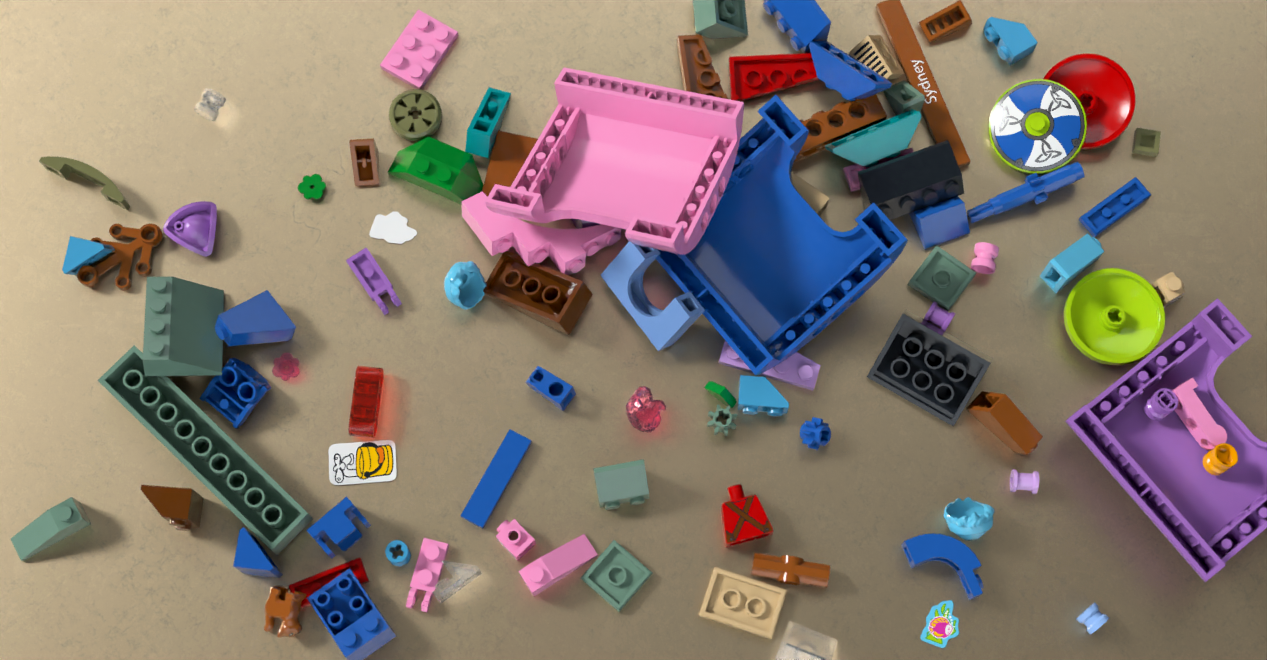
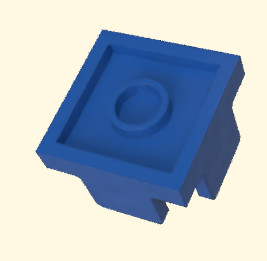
[307,496,371,559]

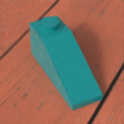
[465,87,511,158]

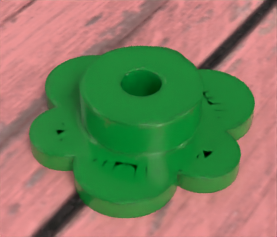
[298,174,326,200]

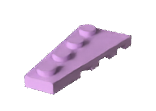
[718,340,821,391]

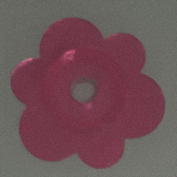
[272,352,300,381]

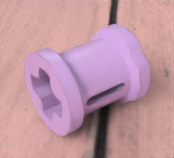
[1010,469,1039,494]

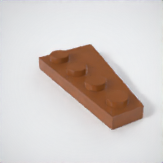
[677,34,728,99]

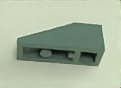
[11,497,91,561]

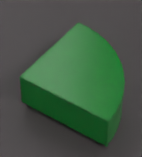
[704,381,737,408]

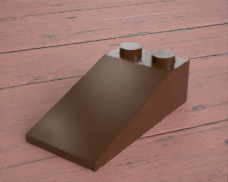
[483,251,593,335]

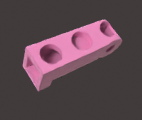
[1172,377,1227,450]

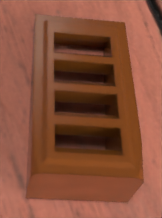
[919,0,972,43]

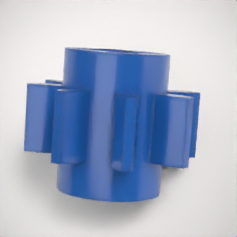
[800,417,831,450]

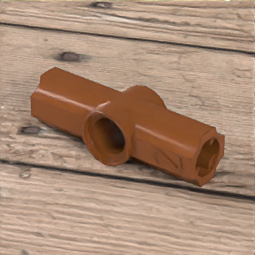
[751,553,830,588]

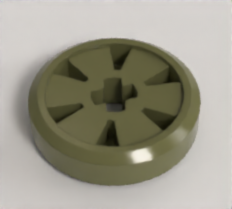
[389,89,442,141]

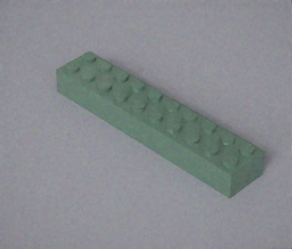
[98,345,313,555]

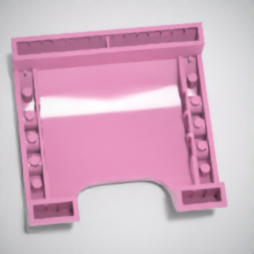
[485,67,744,255]

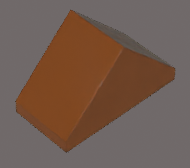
[349,138,379,186]

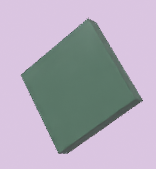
[907,245,976,312]
[581,540,652,612]

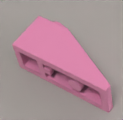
[519,534,598,596]

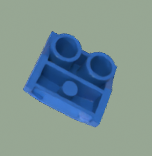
[199,358,271,429]

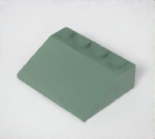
[143,277,224,376]

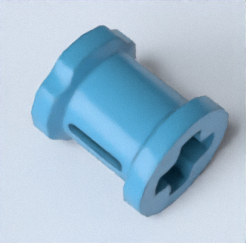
[385,540,411,567]

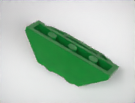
[388,137,483,205]

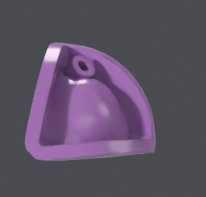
[163,201,217,257]

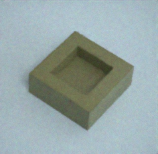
[1132,128,1161,157]

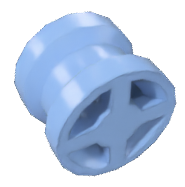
[1076,602,1109,635]

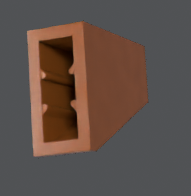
[966,391,1043,455]

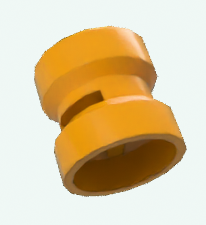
[1202,443,1238,476]

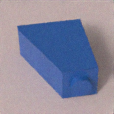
[215,290,296,346]

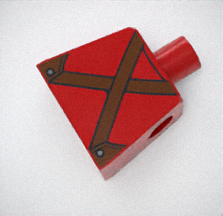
[721,484,774,548]

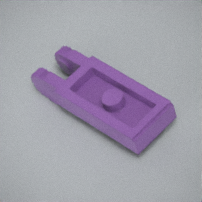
[346,248,402,315]

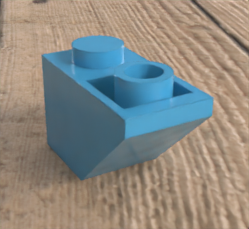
[984,17,1038,66]
[737,375,789,416]

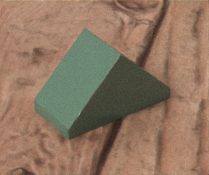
[884,80,925,116]

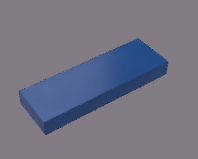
[1079,177,1151,238]

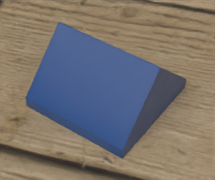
[909,196,970,250]
[233,527,283,578]

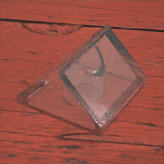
[774,621,837,660]

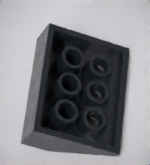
[867,309,993,427]

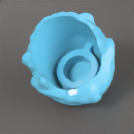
[444,261,486,310]
[944,497,994,541]

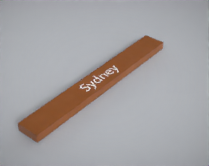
[876,0,970,168]

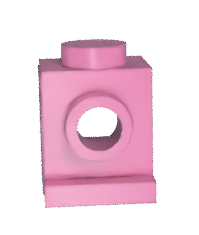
[496,519,536,561]

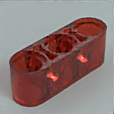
[349,366,384,438]

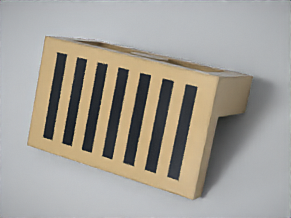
[849,35,904,80]

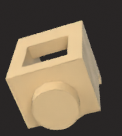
[1152,271,1186,308]

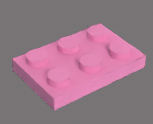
[380,10,459,90]

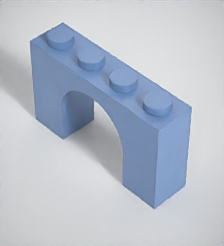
[600,242,705,351]

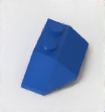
[809,41,892,101]

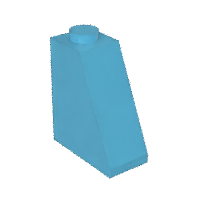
[1040,233,1104,294]

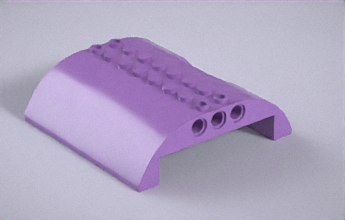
[1065,298,1267,582]

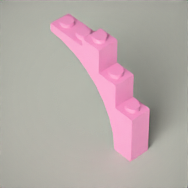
[462,191,621,275]

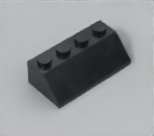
[857,140,964,220]

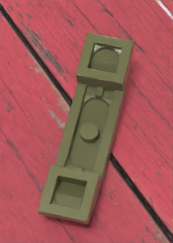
[39,156,130,210]

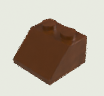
[141,485,204,531]

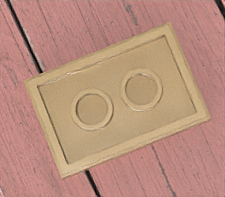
[699,566,787,640]

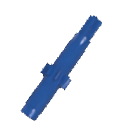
[967,162,1085,223]

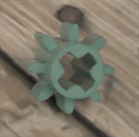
[707,404,737,436]

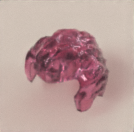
[626,386,666,432]

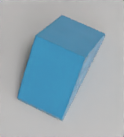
[62,236,114,275]

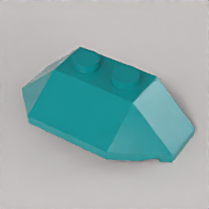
[825,109,922,167]

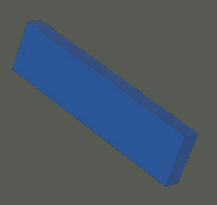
[461,429,532,529]

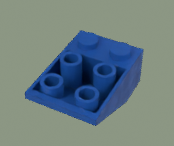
[307,568,396,660]

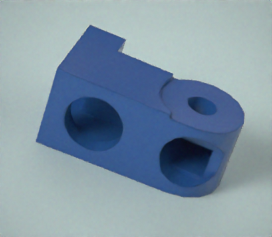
[525,366,576,411]

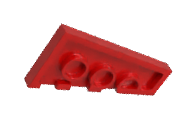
[729,53,820,102]

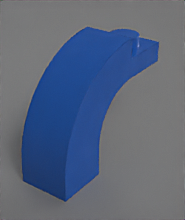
[901,534,984,600]

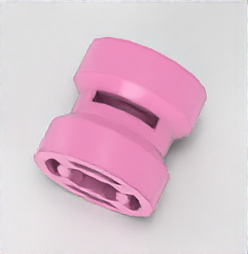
[971,242,999,274]

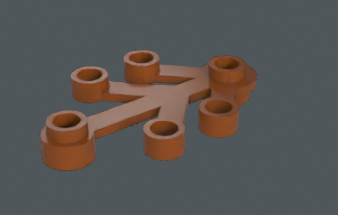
[77,224,163,291]

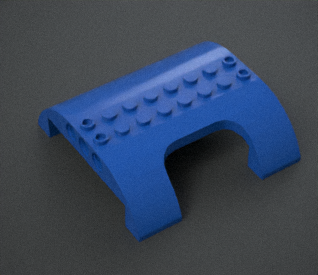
[656,95,908,375]

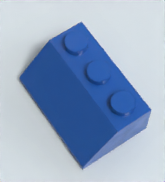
[763,0,831,54]

